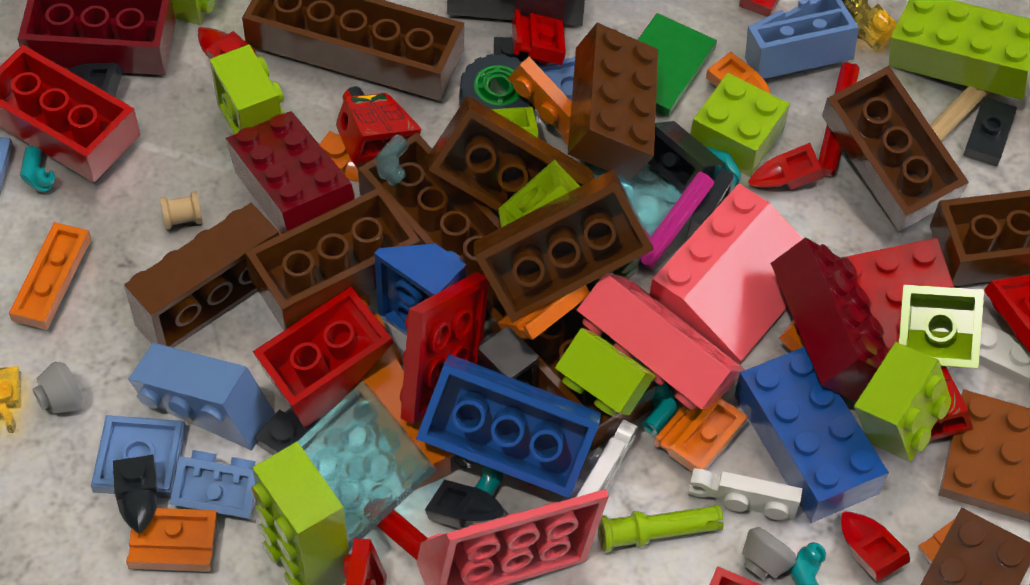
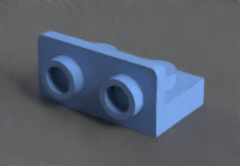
[170,450,256,519]

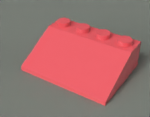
[650,184,803,365]
[577,273,746,410]
[416,489,609,585]

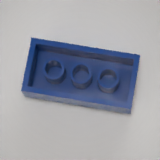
[734,346,889,523]
[416,354,601,498]

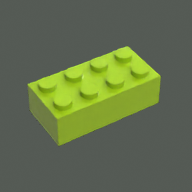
[889,0,1030,101]
[251,441,349,585]

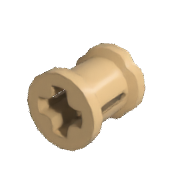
[160,191,203,230]

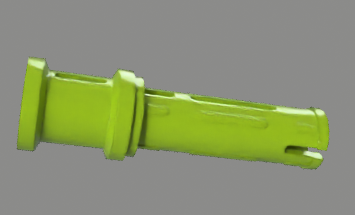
[598,504,724,553]

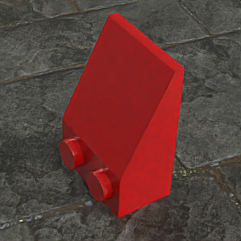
[252,286,394,428]

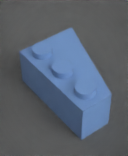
[745,0,859,79]
[128,343,275,451]

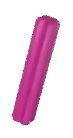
[639,172,714,269]

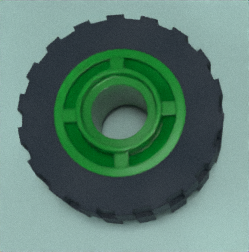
[459,54,535,110]

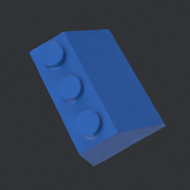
[374,244,466,336]

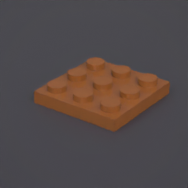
[938,389,1030,522]

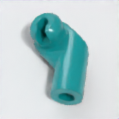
[20,146,55,192]
[642,380,677,436]

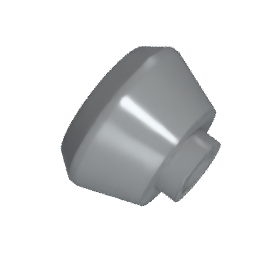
[32,361,83,413]
[742,527,796,580]

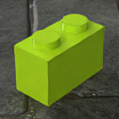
[555,328,656,417]

